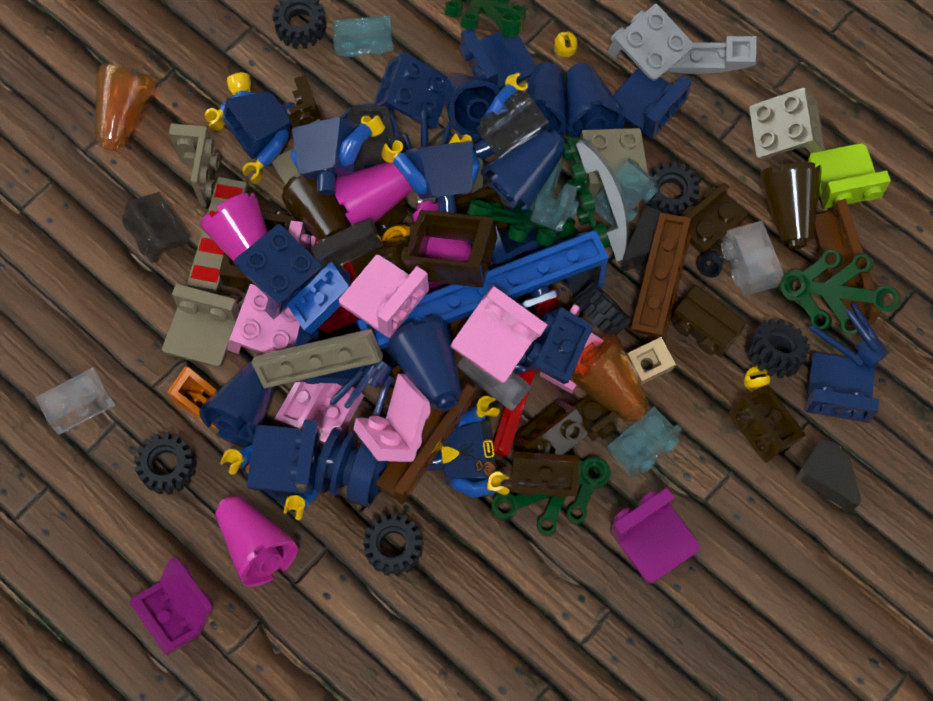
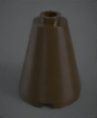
[760,162,822,249]
[282,175,352,250]

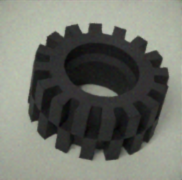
[273,0,326,49]
[643,161,700,216]
[573,282,631,339]
[747,318,810,378]
[134,432,197,495]
[363,513,423,576]

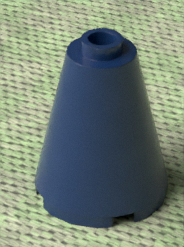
[520,62,568,137]
[566,63,625,138]
[444,73,501,139]
[480,129,565,215]
[388,317,461,411]
[199,359,275,447]

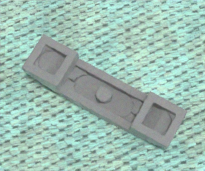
[666,36,756,74]
[576,138,629,261]

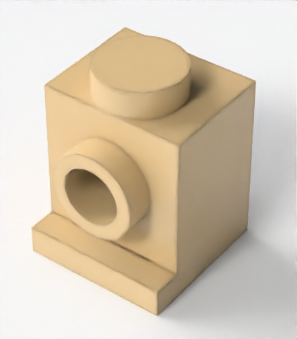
[623,337,676,386]

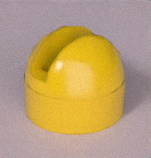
[554,31,577,57]
[227,73,251,95]
[744,366,770,392]

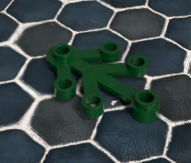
[444,0,526,38]
[563,135,610,248]
[467,199,576,247]
[781,250,901,335]
[492,454,610,537]

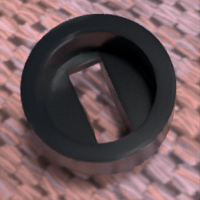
[697,250,723,278]

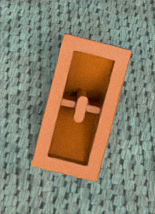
[167,366,217,429]

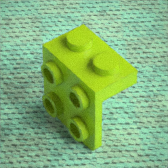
[808,143,891,209]

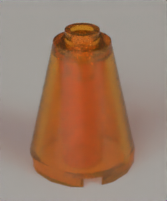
[95,65,156,151]
[570,334,649,423]

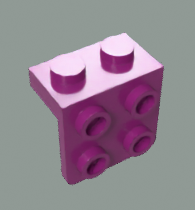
[611,488,700,584]
[129,557,212,656]

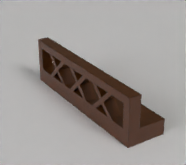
[813,199,882,329]
[631,212,692,343]
[376,384,476,504]

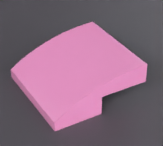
[274,382,364,445]

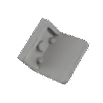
[607,3,693,81]

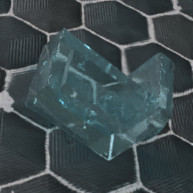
[531,183,579,231]

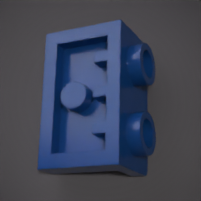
[287,261,351,334]

